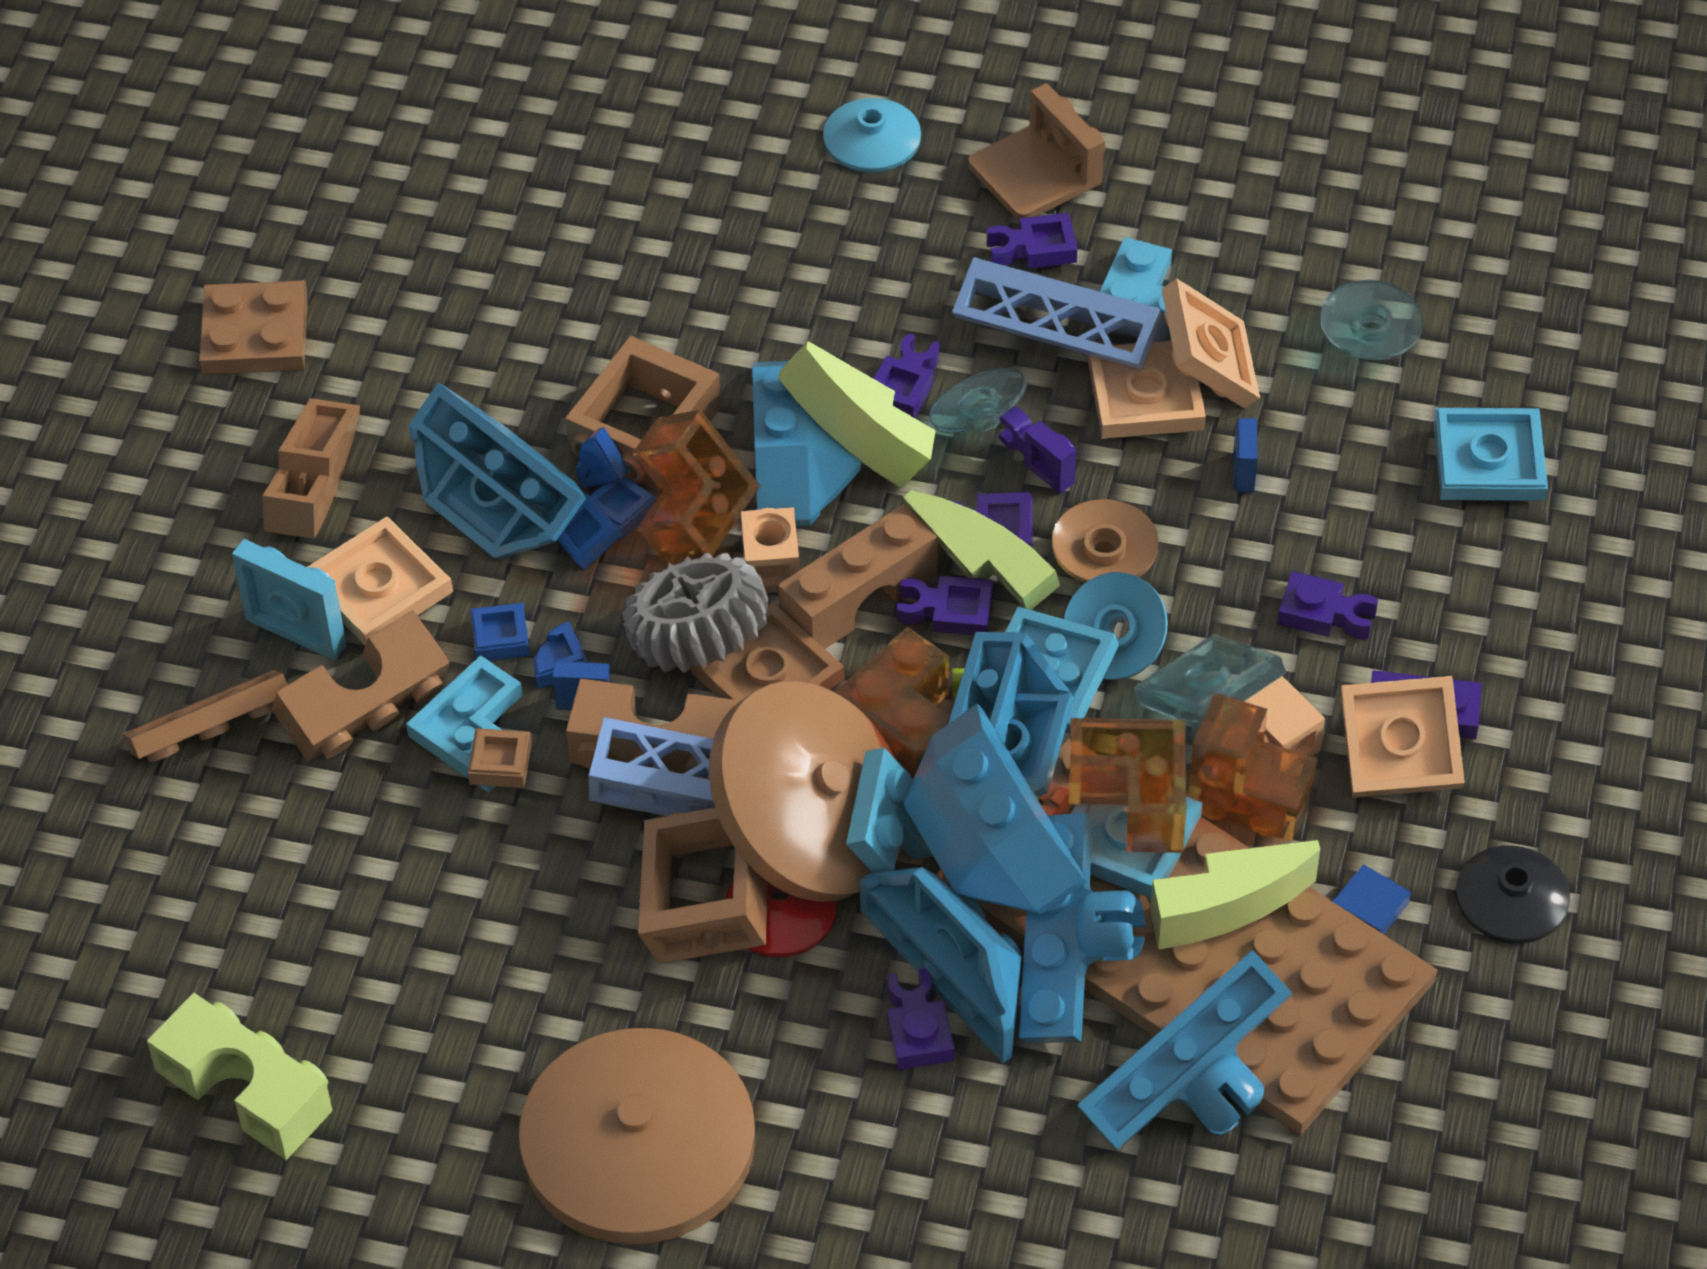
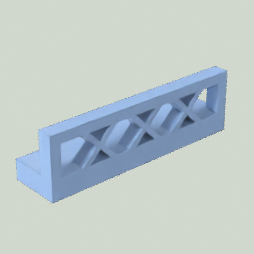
[952,257,1169,370]
[589,717,715,816]

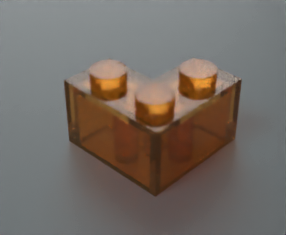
[632,409,760,566]
[835,627,950,780]
[1188,692,1317,841]
[1069,718,1186,853]

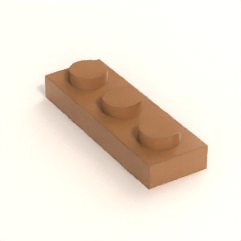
[122,670,288,762]

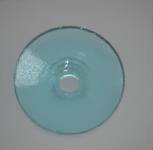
[1320,280,1423,360]
[929,368,1027,433]

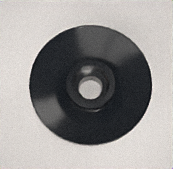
[1456,845,1570,943]

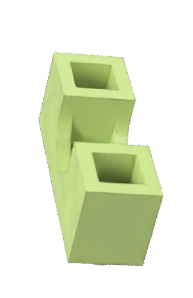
[147,993,332,1160]

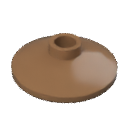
[1052,499,1159,583]

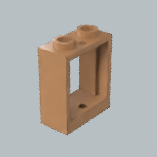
[565,336,721,490]
[638,807,768,964]

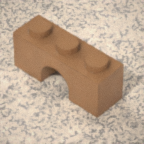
[778,504,938,649]
[271,610,450,762]
[566,679,740,779]

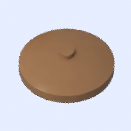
[709,681,901,902]
[519,1028,755,1244]

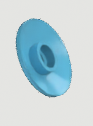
[823,98,921,172]
[1064,572,1168,680]

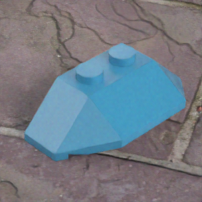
[752,361,861,526]
[408,383,586,560]
[948,632,1074,798]
[903,704,1088,914]
[860,867,1022,1063]

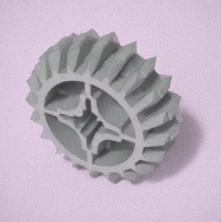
[622,553,770,672]

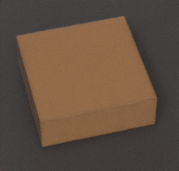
[468,728,532,788]

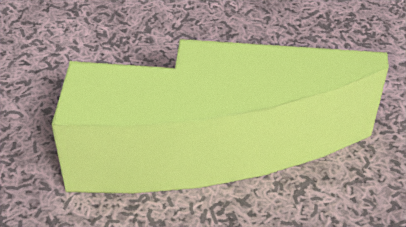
[778,341,936,488]
[903,490,1060,610]
[1150,840,1320,950]

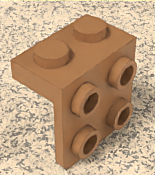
[968,83,1106,220]

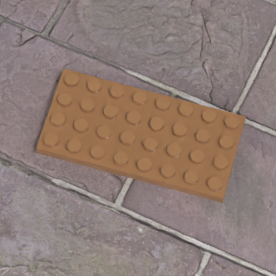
[936,734,1438,1136]

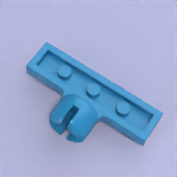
[1019,813,1145,1044]
[1077,950,1292,1151]

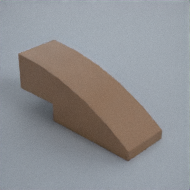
[263,398,360,539]

